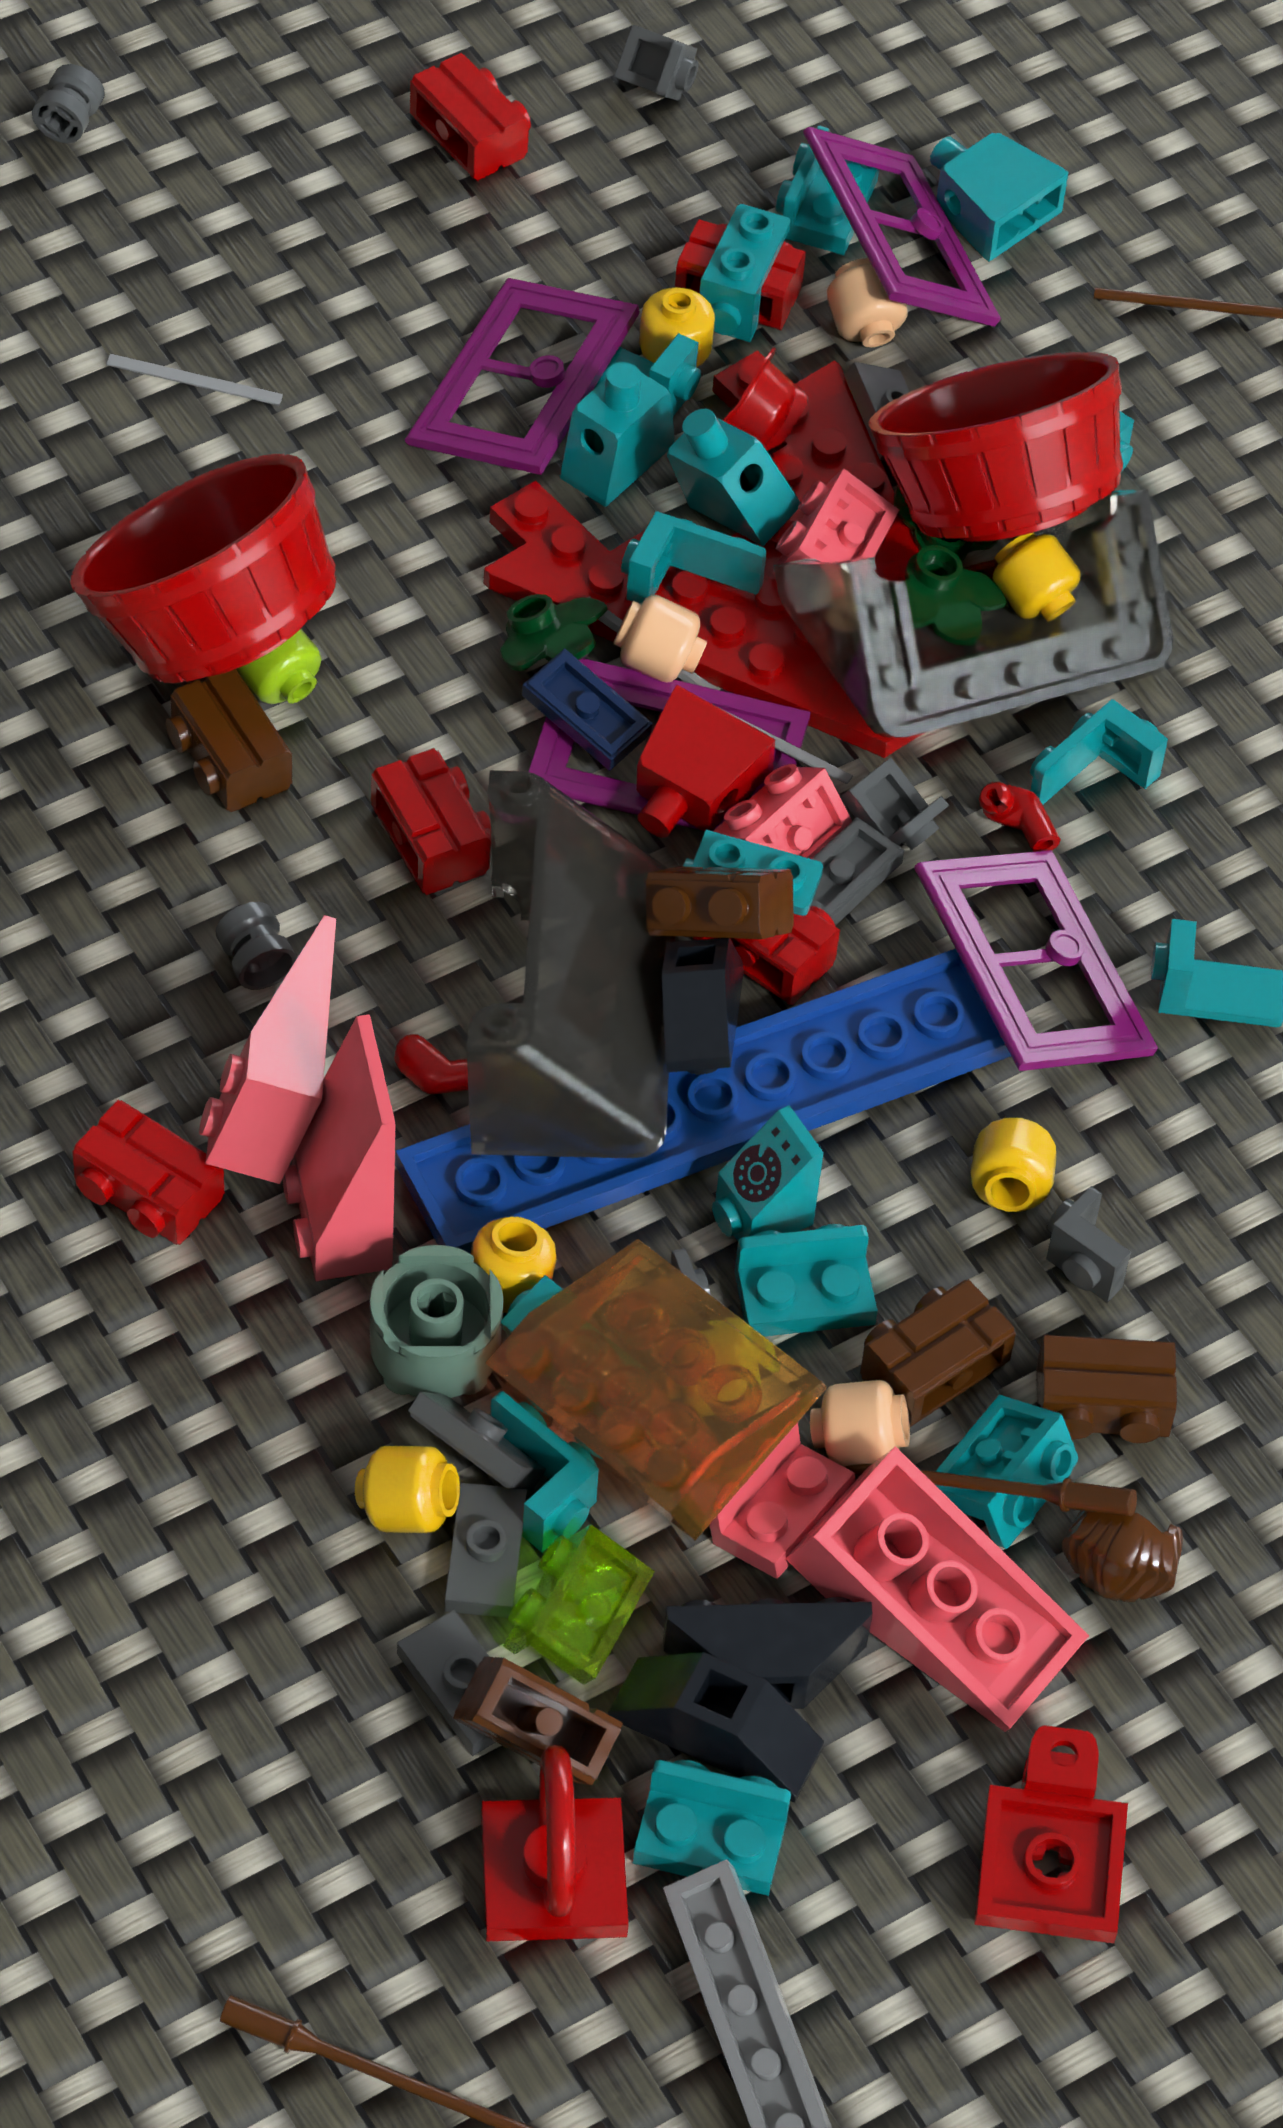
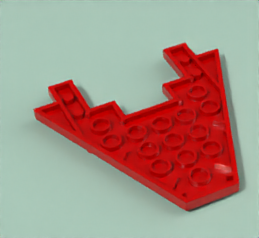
[483,350,976,758]

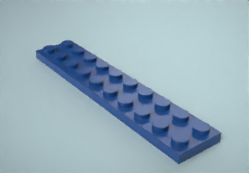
[395,949,1011,1254]

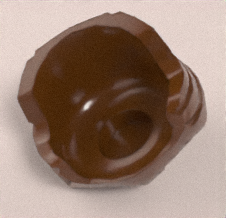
[1062,1510,1183,1602]

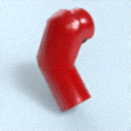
[979,782,1061,852]
[394,1034,485,1094]

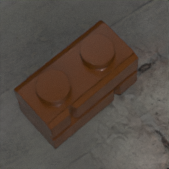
[166,669,292,812]
[646,866,794,939]
[860,1279,1016,1427]
[1036,1335,1177,1443]
[453,1656,623,1786]

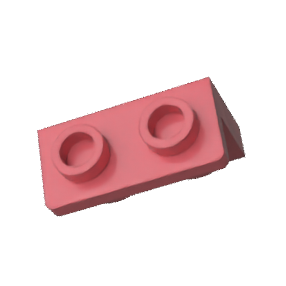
[772,468,899,601]
[713,764,852,859]
[707,1416,855,1579]

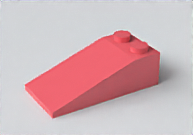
[199,915,336,1184]
[282,1014,395,1281]
[786,1446,1089,1732]

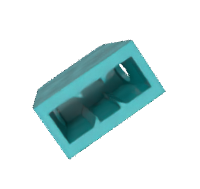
[930,133,1069,262]
[560,362,675,507]
[667,409,800,546]

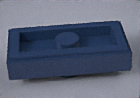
[522,648,653,771]

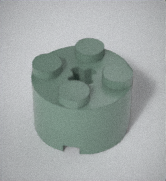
[370,1245,503,1398]

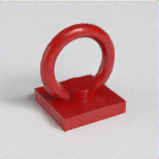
[481,1745,629,1941]

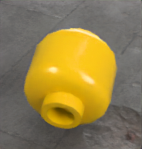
[639,287,715,367]
[993,532,1081,622]
[971,1118,1056,1212]
[471,1217,557,1313]
[355,1446,460,1533]

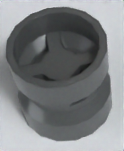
[32,64,105,143]
[216,902,297,990]

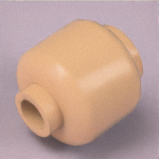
[827,258,907,348]
[613,595,707,683]
[810,1380,910,1466]

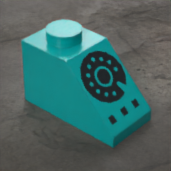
[712,1105,824,1241]

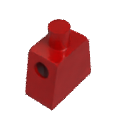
[636,685,776,838]

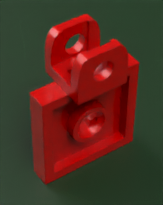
[974,1725,1128,1944]

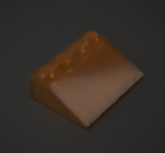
[486,1239,827,1541]

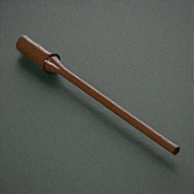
[1094,287,1283,319]
[843,1464,1137,1517]
[220,1995,534,2128]

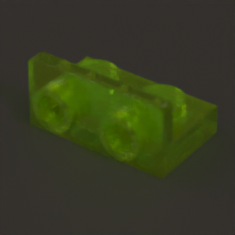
[503,1524,655,1685]

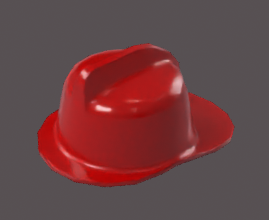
[722,347,808,451]

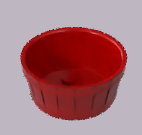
[868,352,1123,541]
[70,454,336,683]

